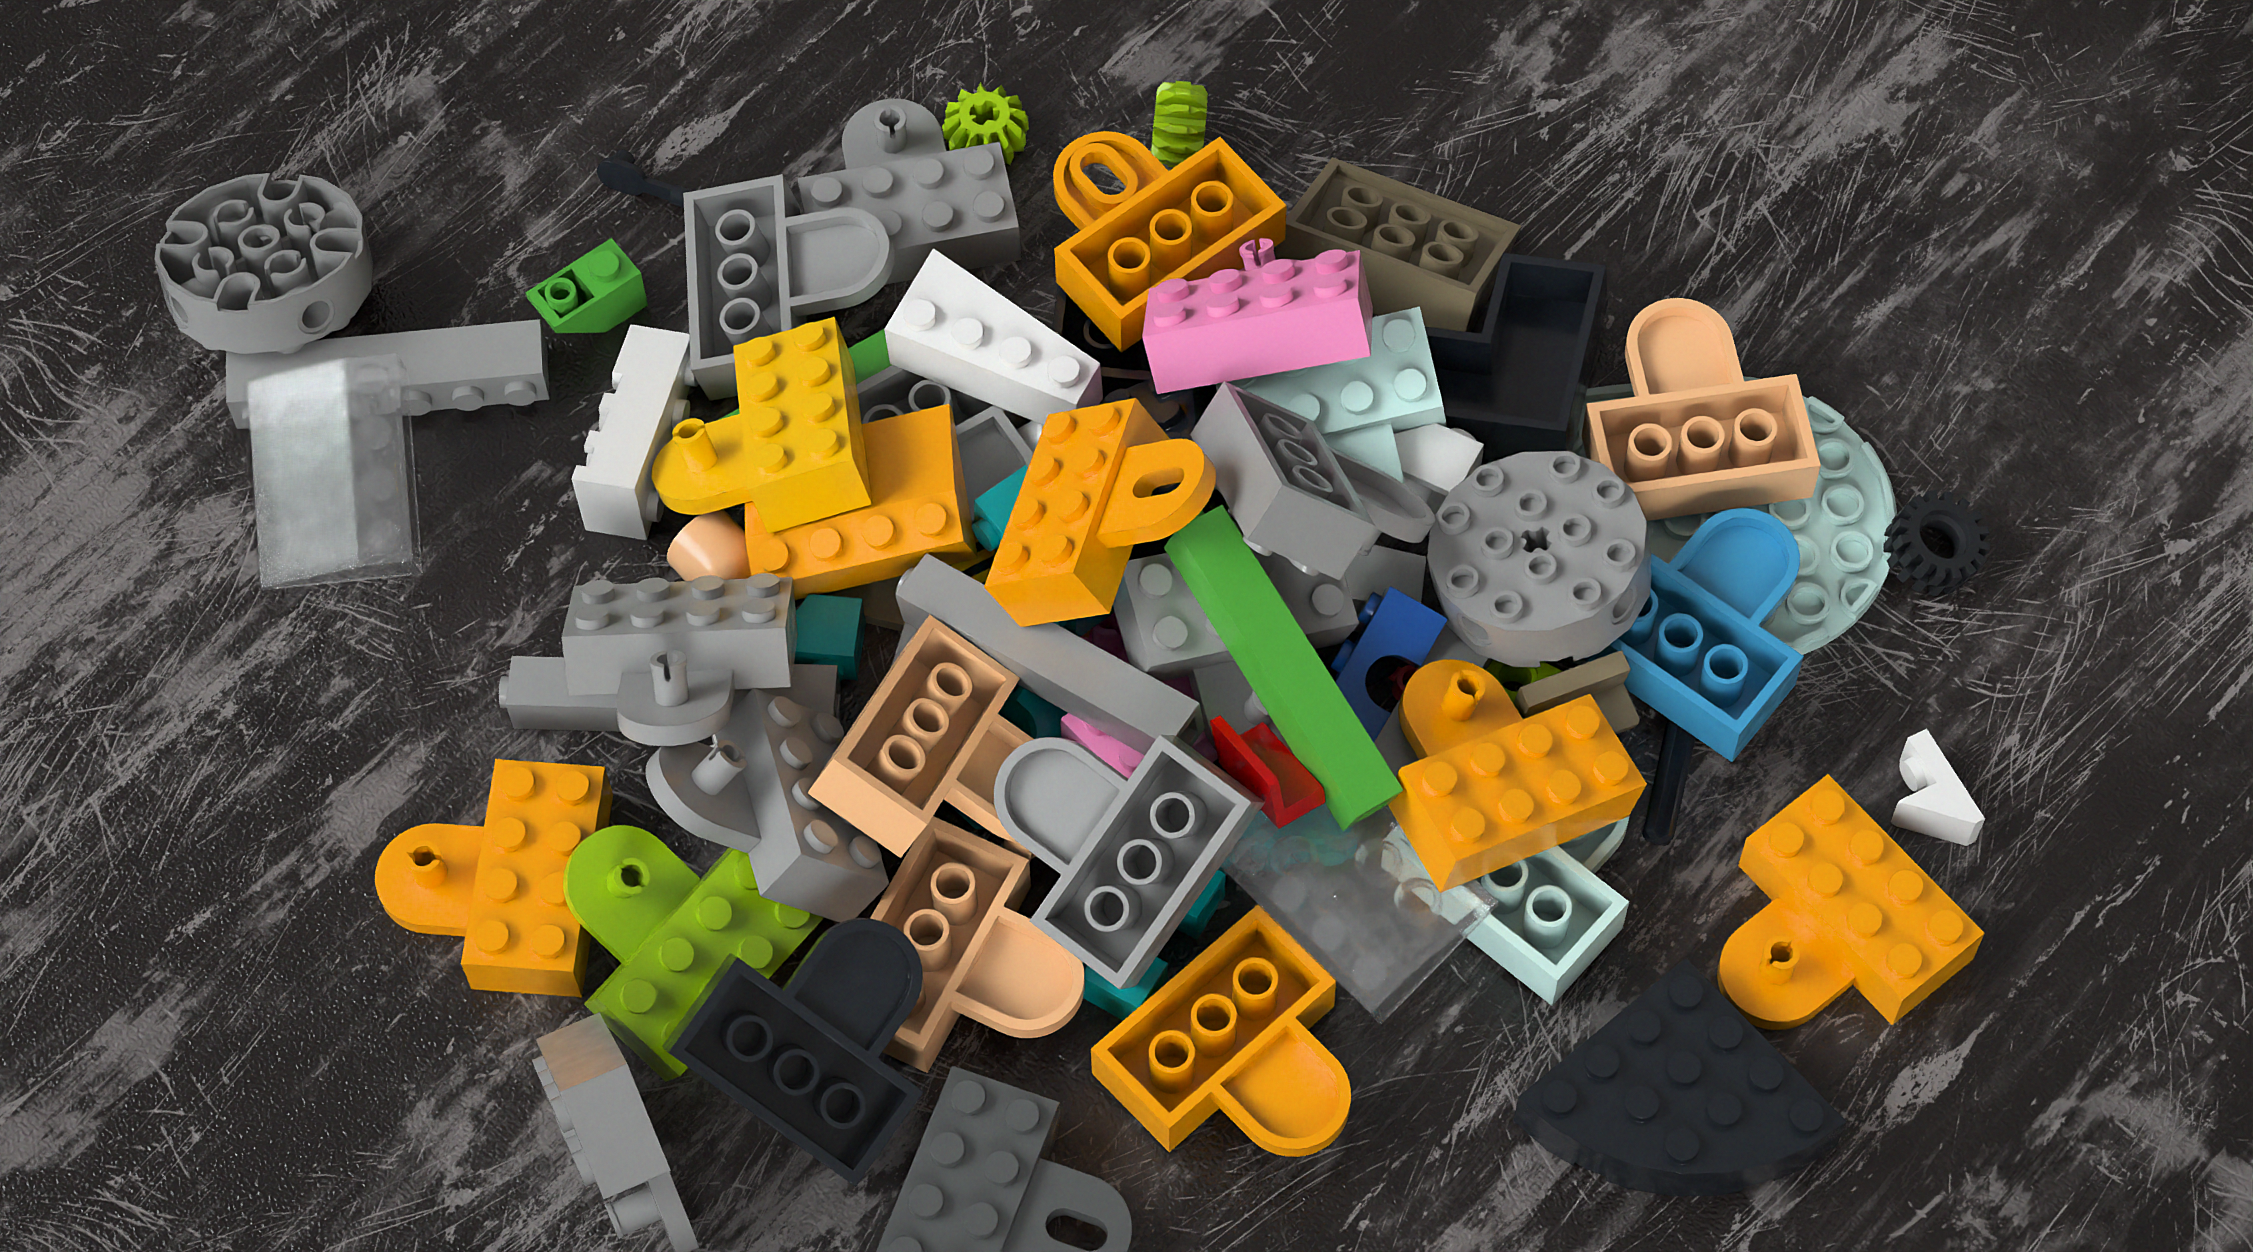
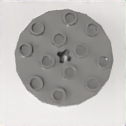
[154,173,373,354]
[1427,451,1651,667]

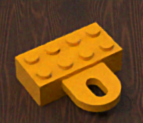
[1053,131,1287,353]
[984,398,1216,627]

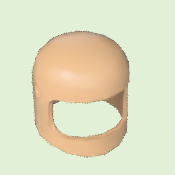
[667,510,751,581]

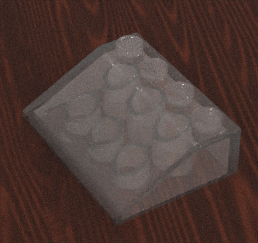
[247,353,422,590]
[1220,803,1499,1025]

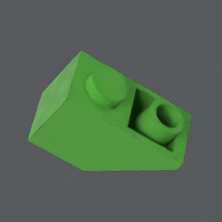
[525,238,648,333]

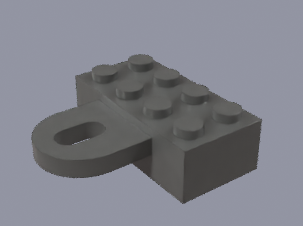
[876,1066,1132,1252]

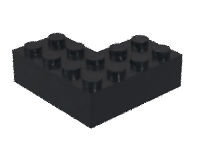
[1425,253,1608,460]

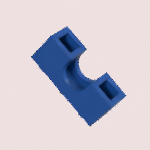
[1330,586,1448,743]

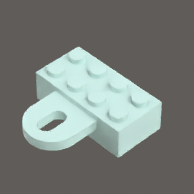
[1216,306,1447,485]
[1380,817,1629,1006]

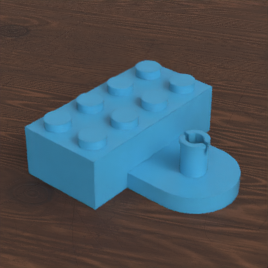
[1583,508,1804,762]

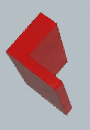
[1210,715,1326,829]

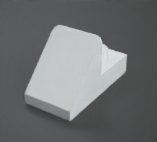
[1891,729,1985,846]

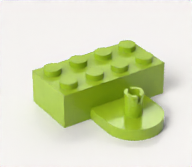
[563,825,824,1082]

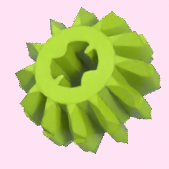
[1151,80,1208,167]
[942,82,1029,165]

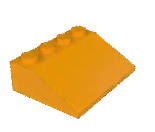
[745,404,978,600]

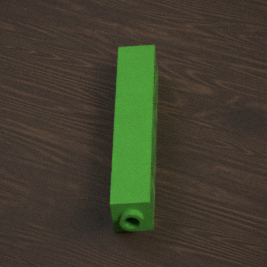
[1164,505,1403,831]

